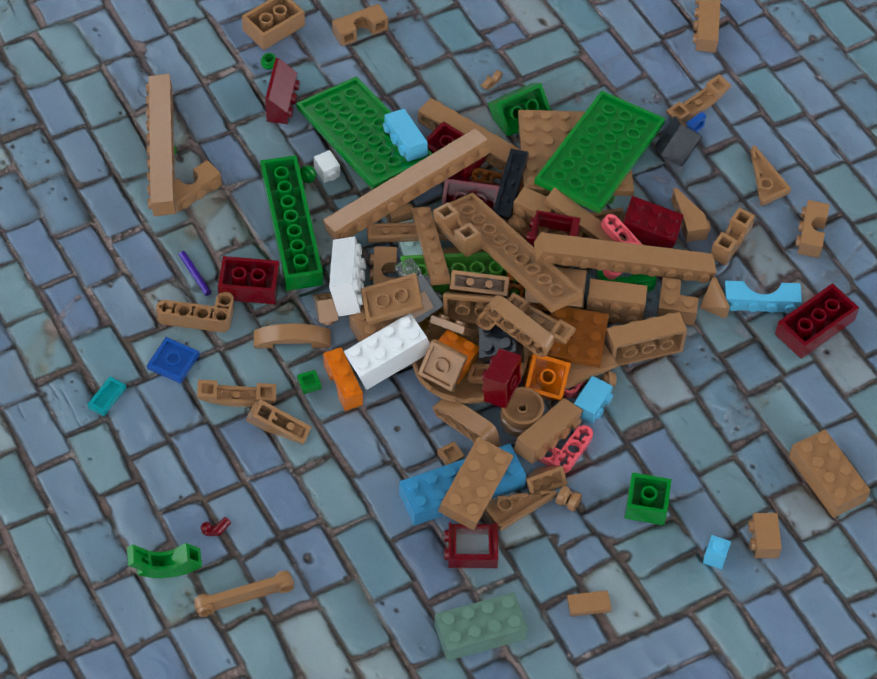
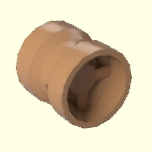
[555,485,582,512]

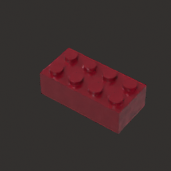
[775,283,859,359]

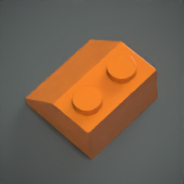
[521,353,571,401]

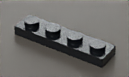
[493,149,529,220]

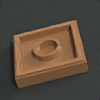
[418,339,468,392]

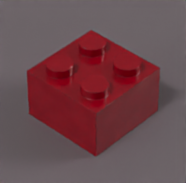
[482,348,521,409]

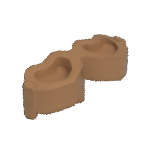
[480,69,503,90]

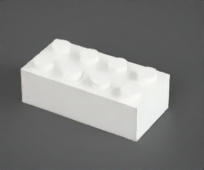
[329,236,366,316]
[344,314,430,390]

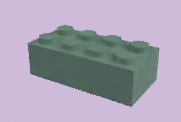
[434,592,528,661]

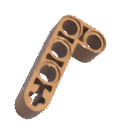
[156,292,234,332]
[476,295,555,357]
[432,399,501,447]

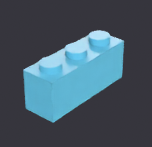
[383,109,428,162]

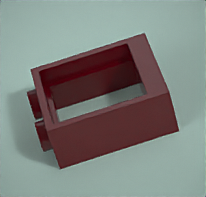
[526,210,581,247]

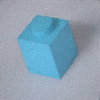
[703,535,731,570]

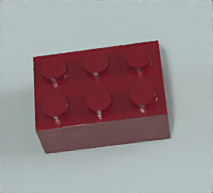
[426,121,486,179]
[619,196,684,249]
[218,256,280,305]

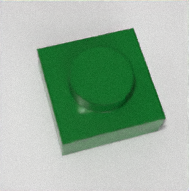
[297,370,322,394]

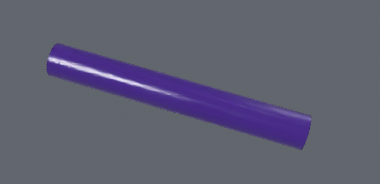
[179,251,212,296]

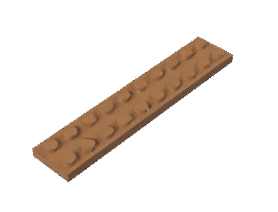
[450,193,583,313]

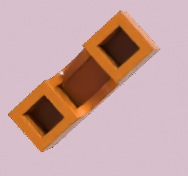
[323,347,363,411]

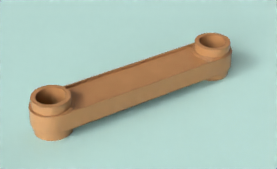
[194,571,294,617]

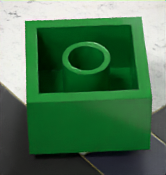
[624,472,672,525]

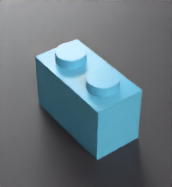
[574,376,613,425]

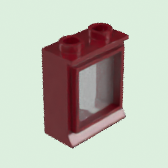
[444,522,498,568]

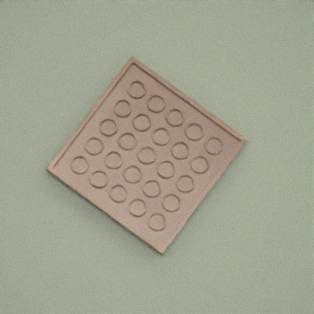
[518,110,634,196]

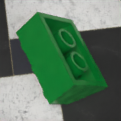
[487,83,551,136]

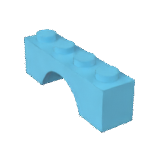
[723,281,802,313]

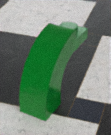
[127,543,202,578]

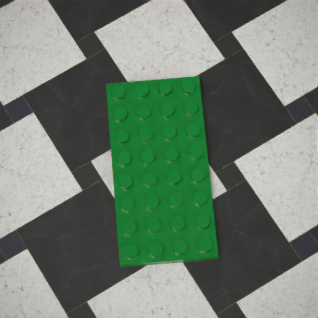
[296,76,432,189]
[534,91,666,213]

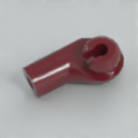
[200,517,231,536]

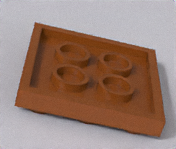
[546,307,609,368]

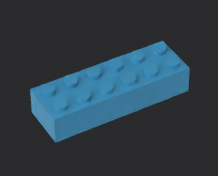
[399,443,526,526]

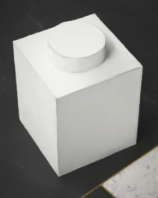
[314,150,340,183]

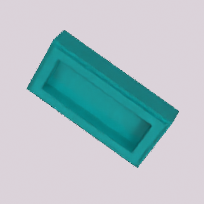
[87,376,126,416]

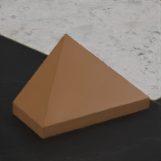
[699,277,730,318]
[526,465,567,495]

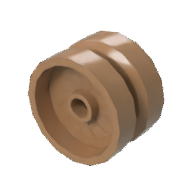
[500,387,544,437]

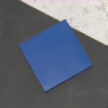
[147,337,200,384]

